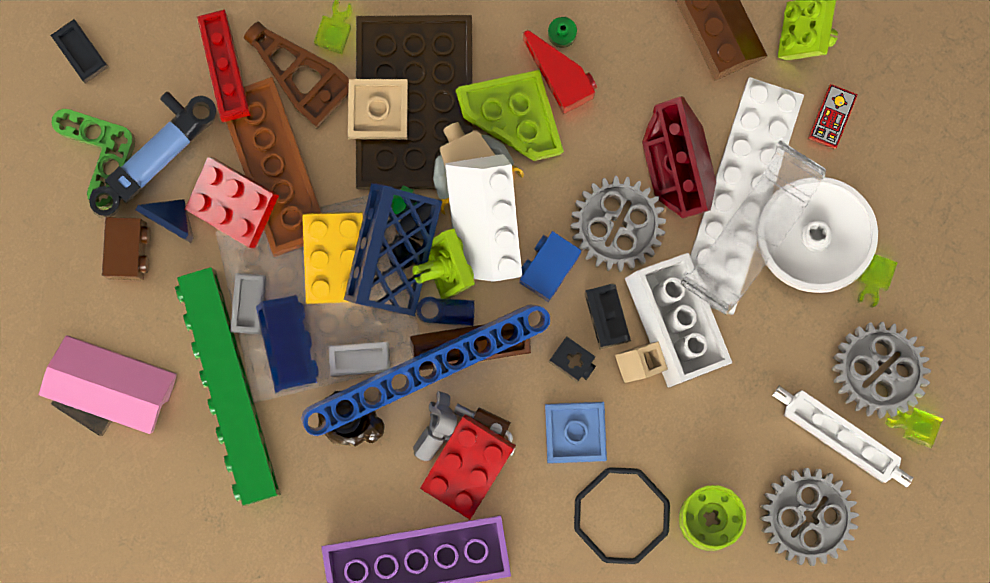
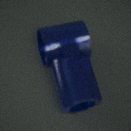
[416,296,475,326]

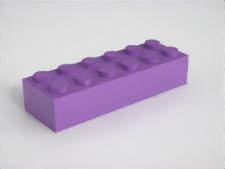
[321,515,511,583]

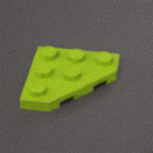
[456,70,564,161]

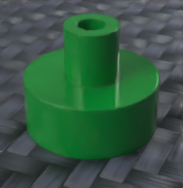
[548,17,577,48]

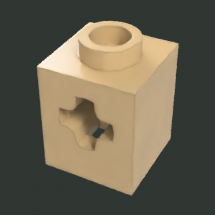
[615,341,668,383]

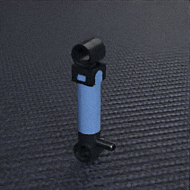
[89,92,216,218]

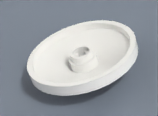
[758,177,878,293]

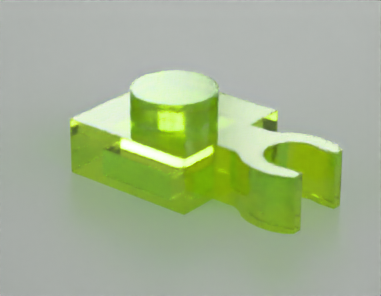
[314,0,352,54]
[857,254,898,308]
[886,408,943,448]

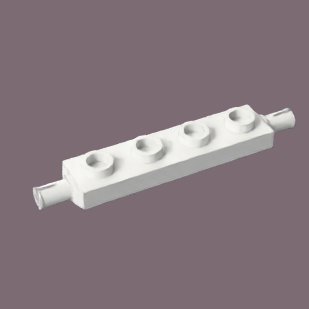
[772,385,914,488]

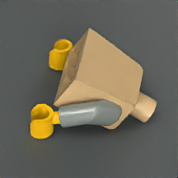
[433,122,524,215]

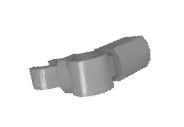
[413,391,457,461]

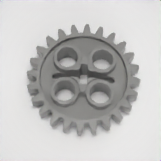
[570,176,666,272]
[832,322,931,419]
[760,468,859,566]

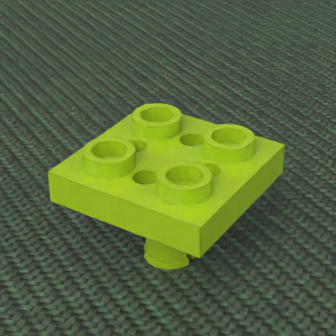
[778,0,838,60]
[412,228,475,301]

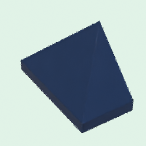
[135,199,194,243]

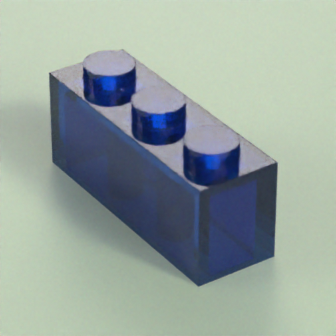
[256,295,319,394]

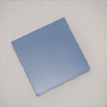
[545,402,607,463]

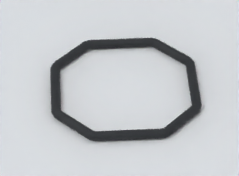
[574,467,670,564]

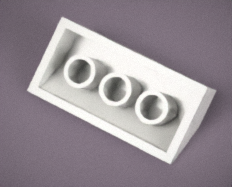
[445,154,522,282]
[625,253,732,388]

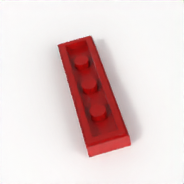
[197,9,251,123]

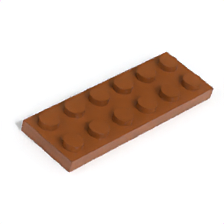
[226,77,322,257]

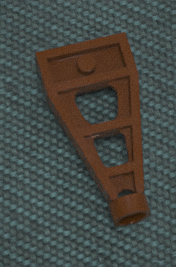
[244,21,349,128]

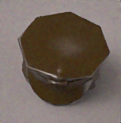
[318,391,385,447]

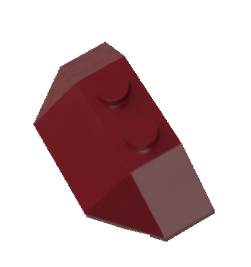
[642,96,717,218]

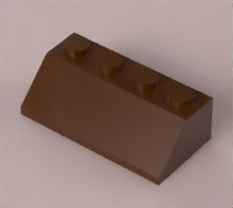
[675,0,768,81]

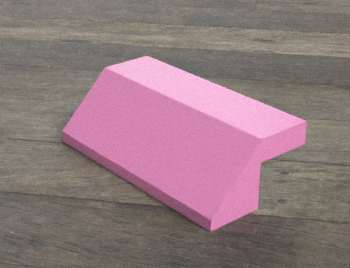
[38,335,177,434]

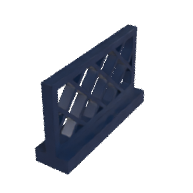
[344,183,442,316]

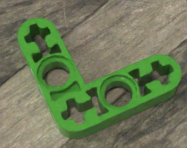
[51,109,135,209]

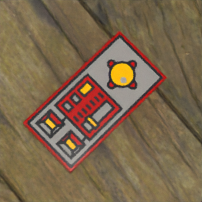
[808,84,858,149]

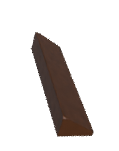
[410,323,531,371]

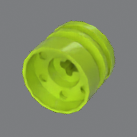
[679,485,746,551]

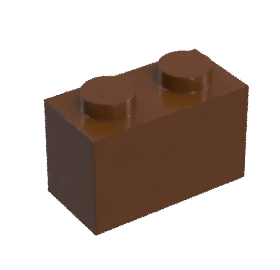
[102,217,151,280]

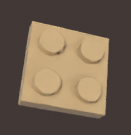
[348,79,408,139]

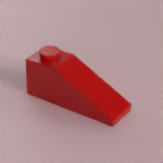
[523,30,597,114]

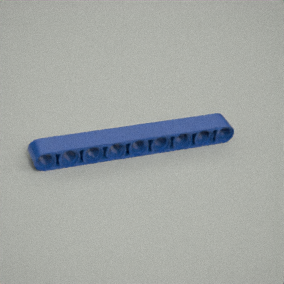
[301,304,550,436]

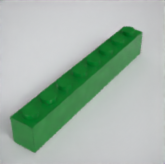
[175,267,281,506]

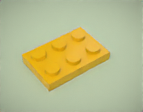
[302,212,363,304]

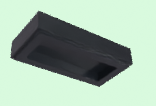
[50,19,109,83]

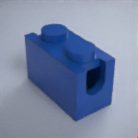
[520,231,582,303]

